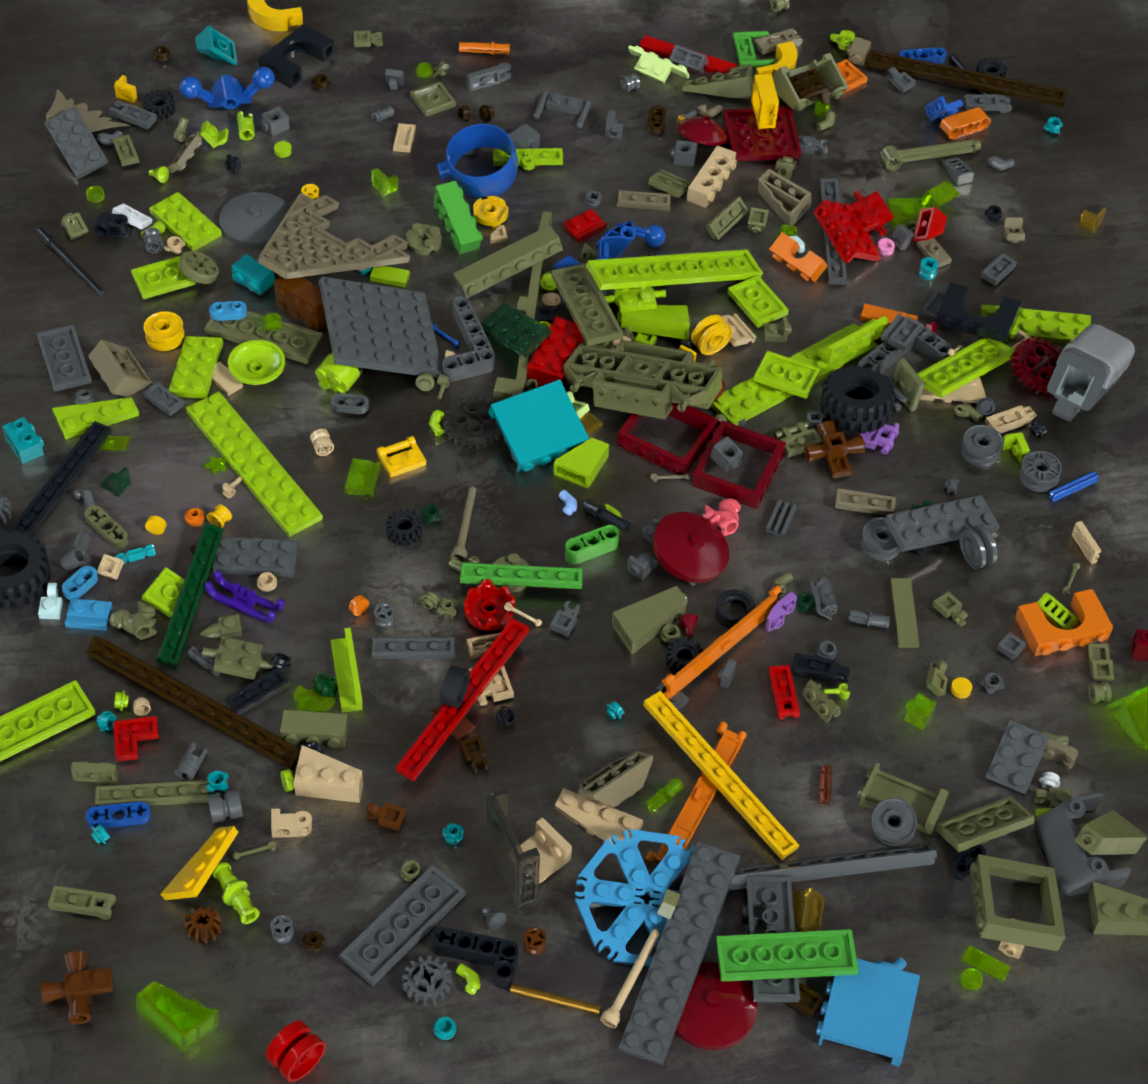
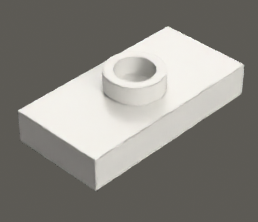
[112,203,153,230]

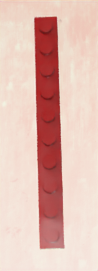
[396,618,529,782]

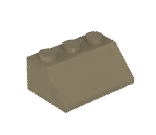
[88,340,153,397]

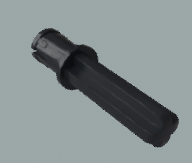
[583,499,631,532]

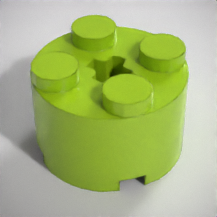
[315,353,360,394]

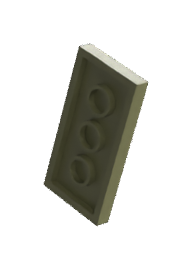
[936,796,1035,852]

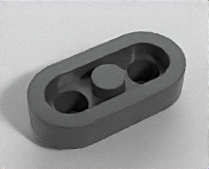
[330,393,369,414]

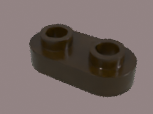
[647,106,666,134]

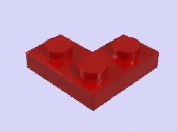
[113,716,159,762]

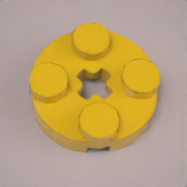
[473,196,509,228]

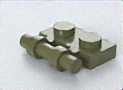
[774,421,823,457]

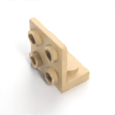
[510,817,572,884]

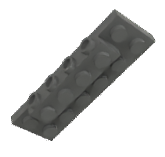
[742,876,800,1002]

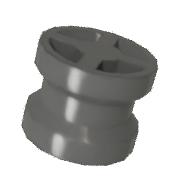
[621,73,640,93]
[374,603,395,629]
[270,915,294,944]

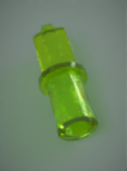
[646,777,684,812]

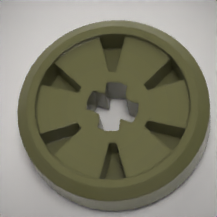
[179,251,219,284]

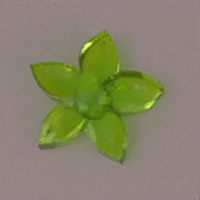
[204,456,227,475]

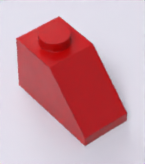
[913,207,947,242]

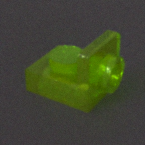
[372,168,398,196]

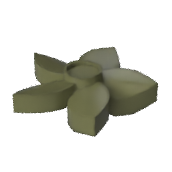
[432,61,449,78]

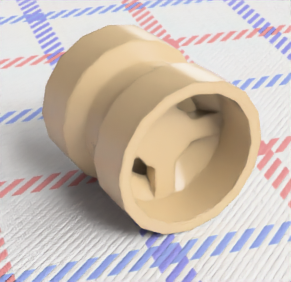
[310,429,334,456]

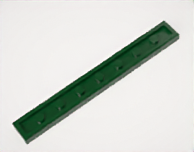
[156,523,224,668]

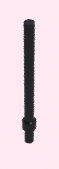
[37,227,104,296]

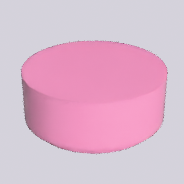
[877,238,895,255]

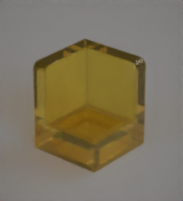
[1078,207,1107,233]

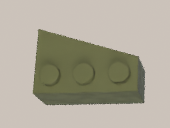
[1087,882,1148,936]

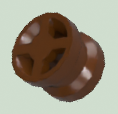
[523,927,546,956]

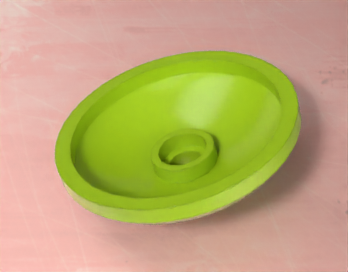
[228,340,285,385]

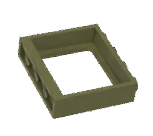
[970,854,1065,951]

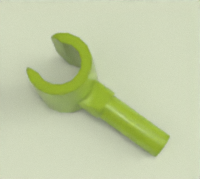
[822,683,850,700]

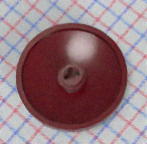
[652,512,729,583]
[675,962,758,1050]

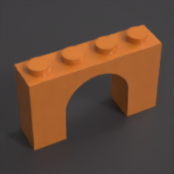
[1015,589,1113,656]

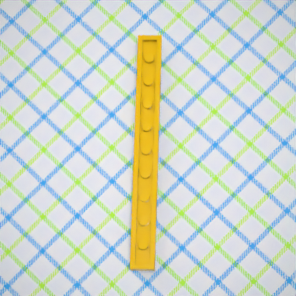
[643,691,799,860]

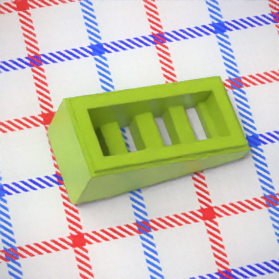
[1038,592,1079,630]

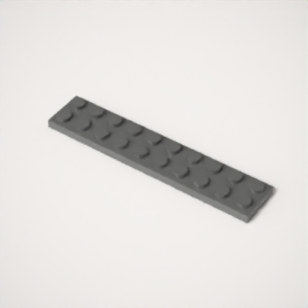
[618,842,740,1066]

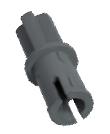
[848,610,890,629]

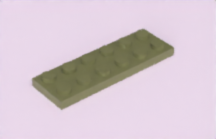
[551,263,623,346]
[205,311,323,364]

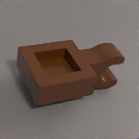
[366,803,406,831]

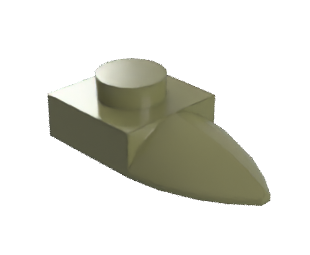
[200,614,243,639]

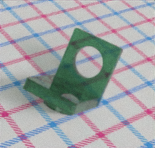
[100,467,131,497]

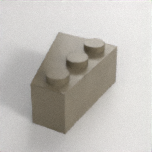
[758,169,812,229]

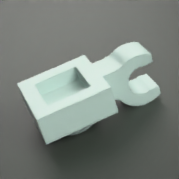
[38,583,63,619]

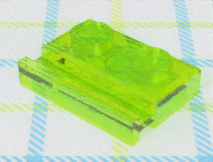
[345,458,381,497]

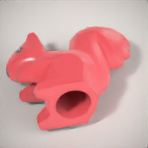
[702,498,741,537]

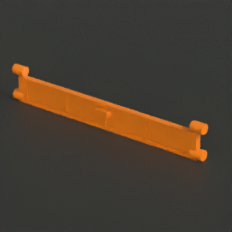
[662,585,782,700]
[644,722,747,865]

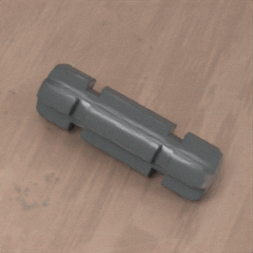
[188,646,220,676]

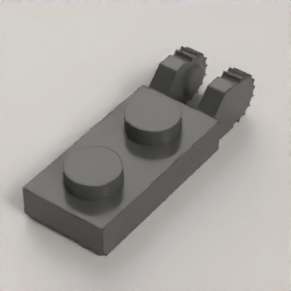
[466,63,511,92]
[963,95,1012,113]
[107,101,157,130]

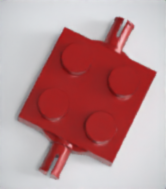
[851,191,894,236]

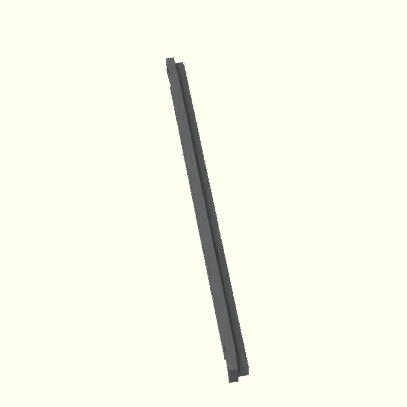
[590,844,937,908]

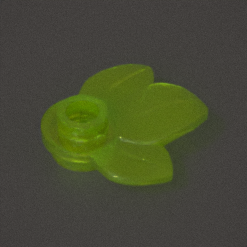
[294,686,335,712]

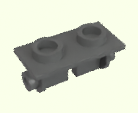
[810,577,838,620]

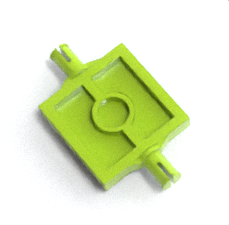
[604,286,666,313]

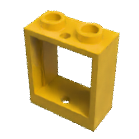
[751,74,779,129]

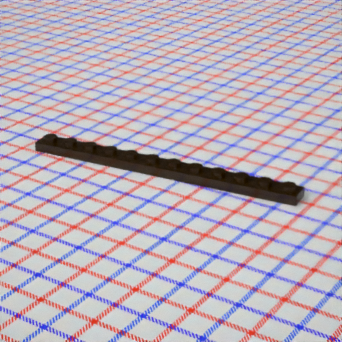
[866,50,1068,107]
[85,635,301,769]

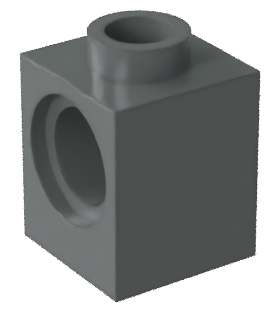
[261,106,290,136]
[671,140,697,167]
[710,436,743,472]

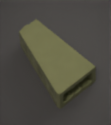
[612,586,688,654]
[1074,810,1148,855]

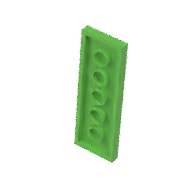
[716,929,859,982]

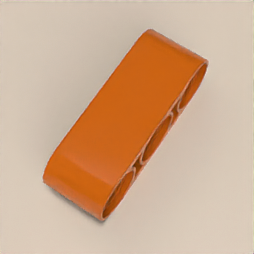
[940,107,991,139]

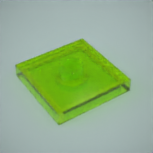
[888,198,925,228]

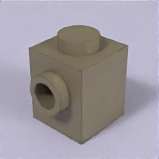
[846,37,871,66]

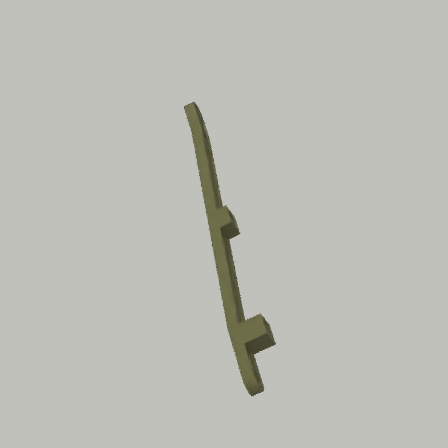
[493,211,553,403]

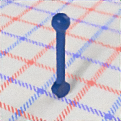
[432,324,460,347]

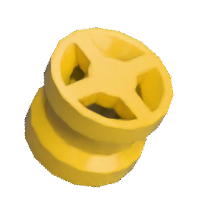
[301,184,319,200]
[207,504,232,528]

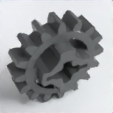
[402,955,452,1006]

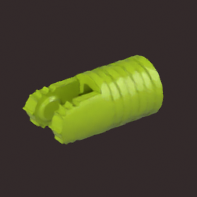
[237,111,255,141]

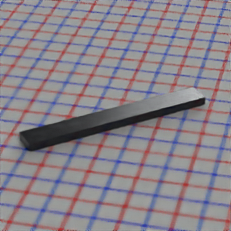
[8,421,112,536]

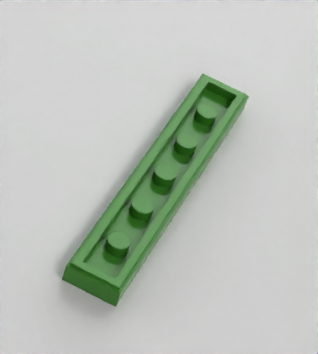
[460,563,583,589]

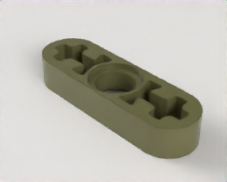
[84,505,129,549]

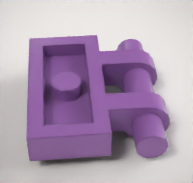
[860,423,900,455]

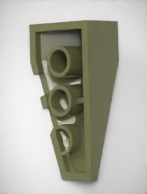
[683,64,754,99]

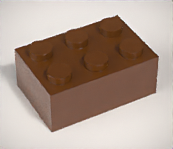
[274,276,327,332]

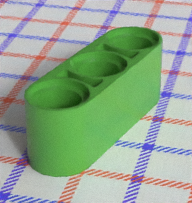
[565,525,619,564]

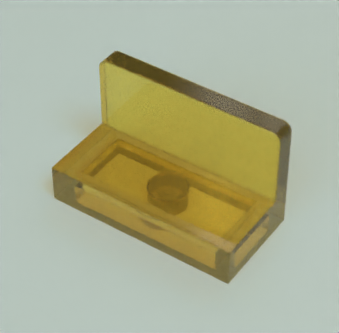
[792,888,825,932]

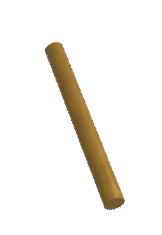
[510,983,601,1015]

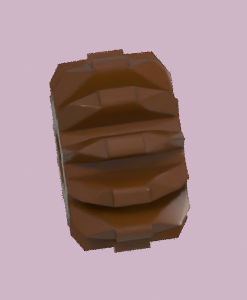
[183,905,223,944]

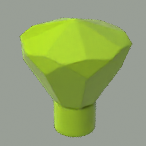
[149,166,169,183]

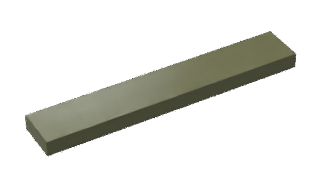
[95,780,228,806]

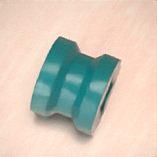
[919,257,939,280]

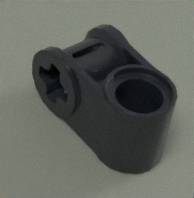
[93,212,131,239]

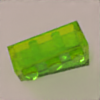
[136,981,219,1054]

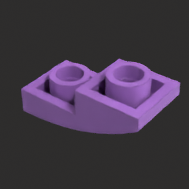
[765,592,797,632]

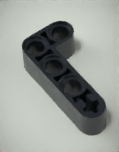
[432,927,519,989]

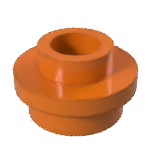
[185,508,205,527]

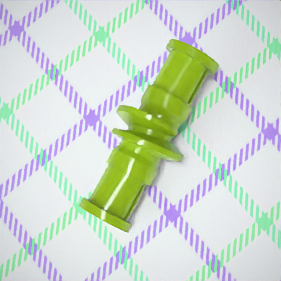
[212,862,260,924]

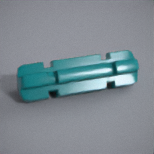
[116,544,156,564]

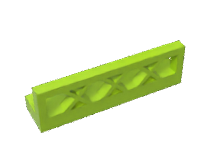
[817,316,888,365]
[331,627,363,713]

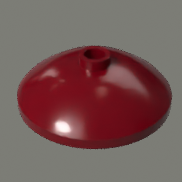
[677,116,728,146]

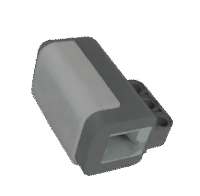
[1047,324,1135,422]

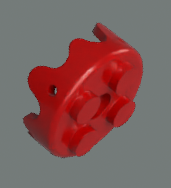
[464,579,515,631]

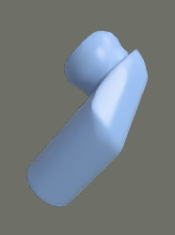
[559,490,577,516]

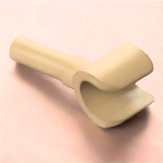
[222,476,243,499]

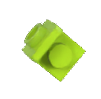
[200,120,229,148]
[1002,432,1030,463]

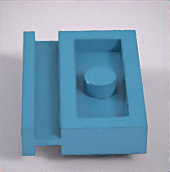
[65,598,113,631]

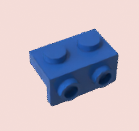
[925,95,963,121]

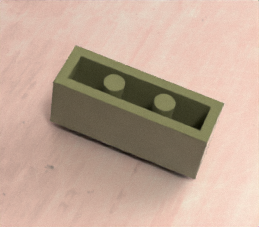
[280,710,348,748]

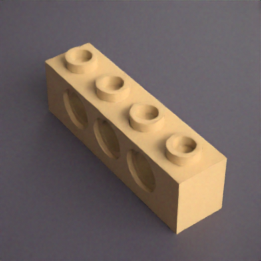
[687,146,737,208]

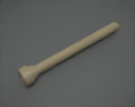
[450,486,476,562]

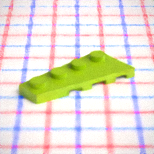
[52,397,139,440]

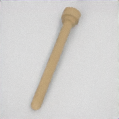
[600,929,660,1029]

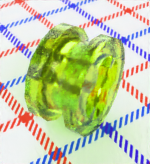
[814,100,831,117]

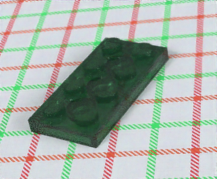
[481,302,552,358]

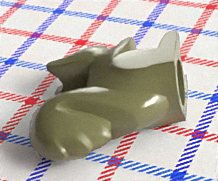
[109,601,157,640]

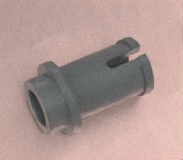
[372,106,395,123]

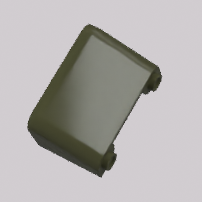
[772,53,849,111]

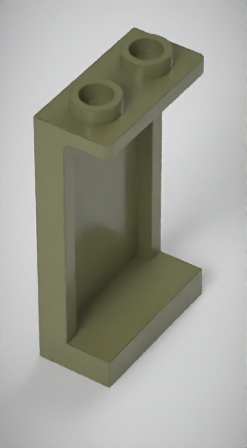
[857,762,949,836]

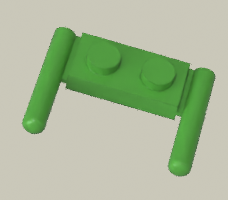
[733,31,776,67]

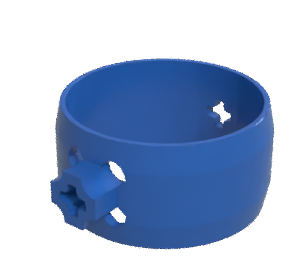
[437,124,518,200]

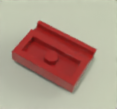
[563,209,607,243]

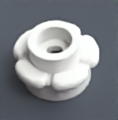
[1039,772,1060,790]

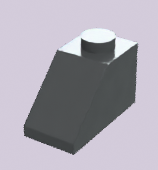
[508,123,540,149]

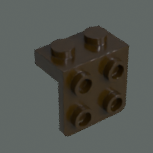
[789,68,831,105]

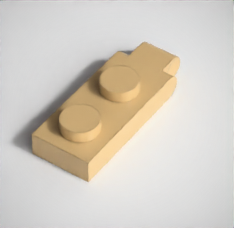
[985,405,1037,434]

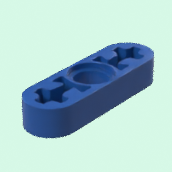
[899,47,947,64]
[85,802,151,828]

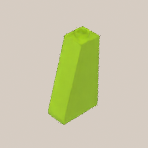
[617,305,690,340]

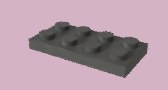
[44,106,109,179]
[36,324,92,392]
[213,537,299,577]

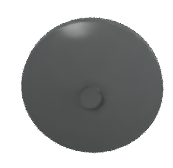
[219,192,290,248]

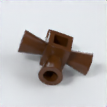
[804,421,865,478]
[41,951,113,1025]

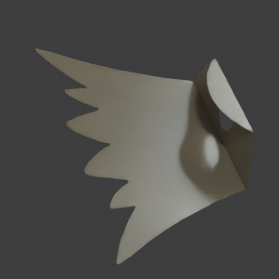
[46,89,130,132]

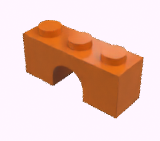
[769,232,828,283]

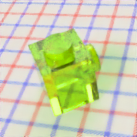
[905,693,937,731]

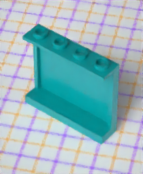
[488,380,589,472]

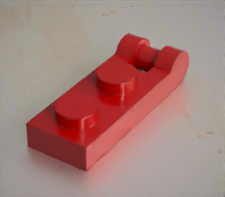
[768,665,800,720]

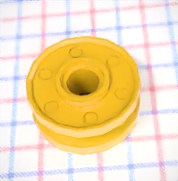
[143,311,185,351]
[691,314,733,355]

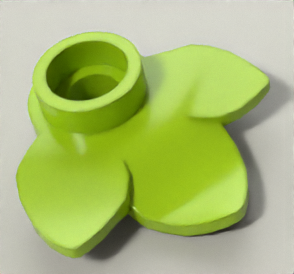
[830,30,862,50]

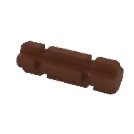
[819,765,832,805]

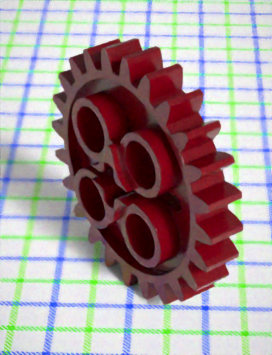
[1010,337,1062,395]

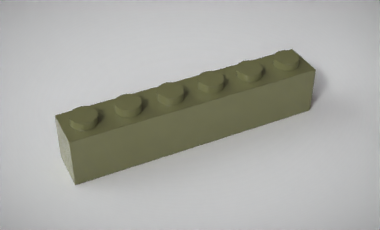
[453,225,563,298]

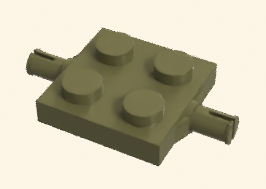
[202,636,273,680]

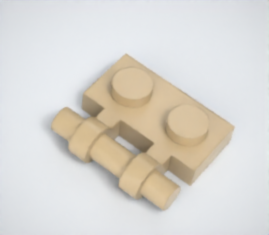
[469,666,514,706]

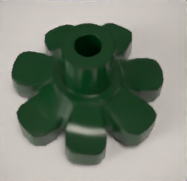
[313,672,338,698]

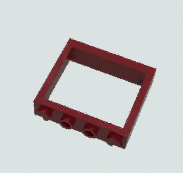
[617,403,718,475]
[691,420,787,509]

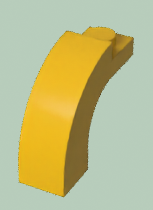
[247,0,303,32]
[756,41,798,75]

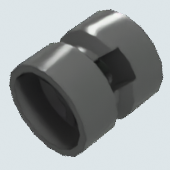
[207,789,243,823]

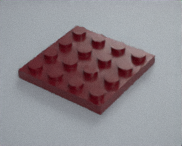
[723,107,802,162]

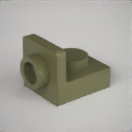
[61,212,89,240]
[763,316,791,342]

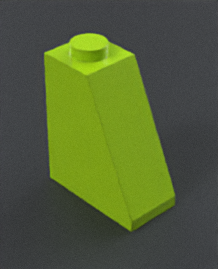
[553,438,609,489]

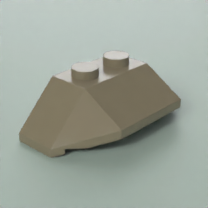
[578,751,653,807]

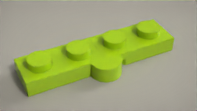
[493,148,563,170]

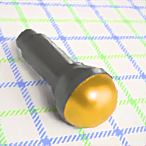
[677,109,698,123]

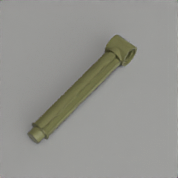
[880,138,981,170]

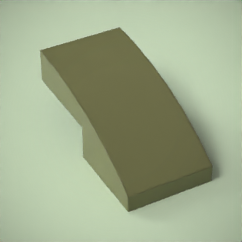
[1086,644,1114,681]

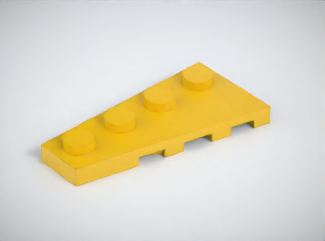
[160,826,238,900]

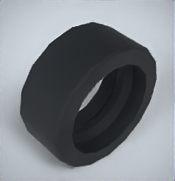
[715,589,755,628]
[440,665,470,708]

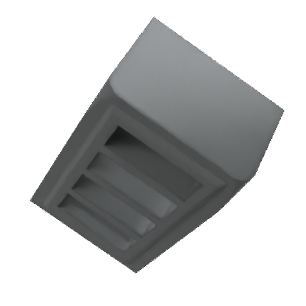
[941,157,974,185]

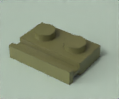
[648,169,691,198]

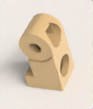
[271,809,312,838]

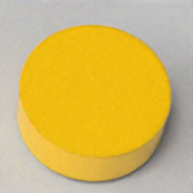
[145,516,167,535]
[951,677,972,699]

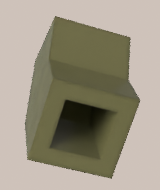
[657,889,680,919]

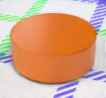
[349,595,370,616]

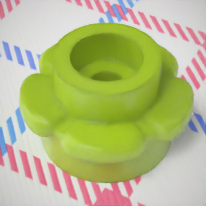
[114,690,129,711]

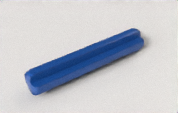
[1048,471,1099,502]

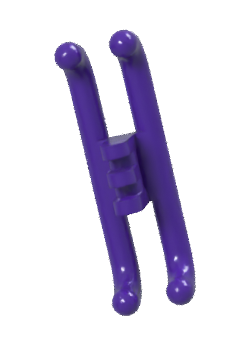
[205,570,285,623]

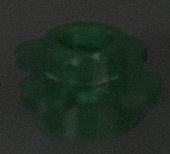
[419,504,442,524]
[796,592,816,612]

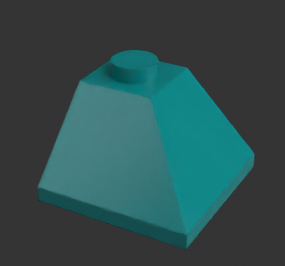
[195,25,238,66]

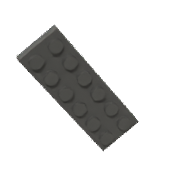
[884,495,1000,552]
[340,865,465,986]

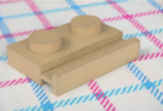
[722,313,756,347]

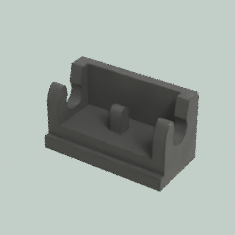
[669,45,709,73]

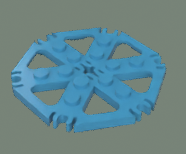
[574,829,695,967]

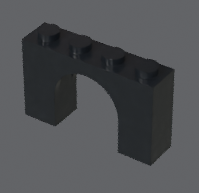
[259,24,335,88]
[936,282,1022,343]

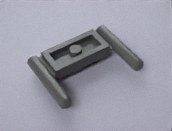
[533,91,591,129]

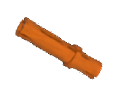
[459,42,510,55]

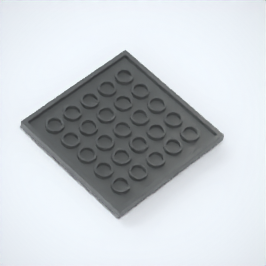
[319,276,443,378]

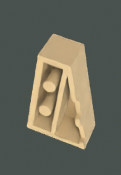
[294,745,363,803]

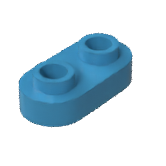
[209,301,247,321]
[62,566,98,600]

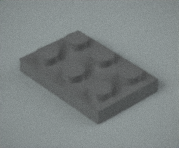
[985,720,1050,796]

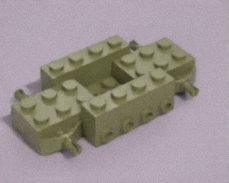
[564,340,722,419]

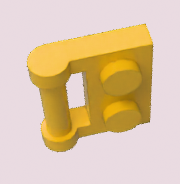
[376,436,426,478]

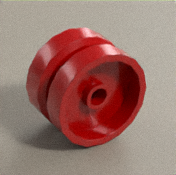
[265,1020,326,1082]

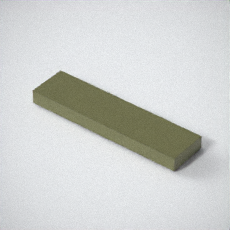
[890,578,919,648]

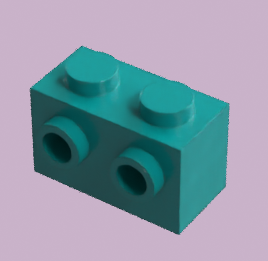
[231,254,275,296]
[3,417,45,464]

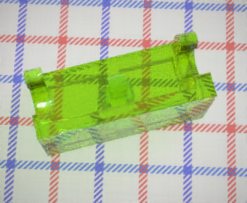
[918,180,960,208]

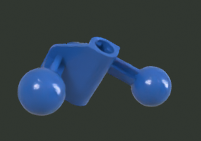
[179,67,275,109]
[595,220,666,260]

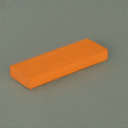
[860,303,918,327]

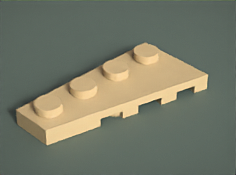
[920,377,986,405]
[554,788,643,845]

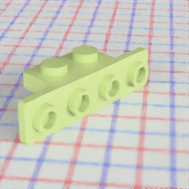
[628,45,690,83]

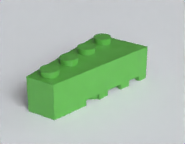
[433,181,483,254]

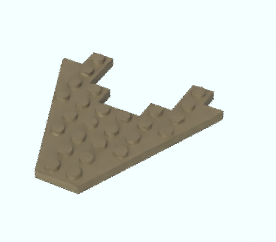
[258,193,410,279]

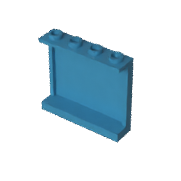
[816,958,920,1067]

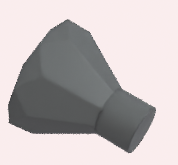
[482,907,506,931]

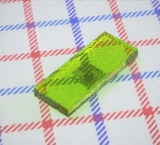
[98,436,131,451]
[962,946,1011,983]

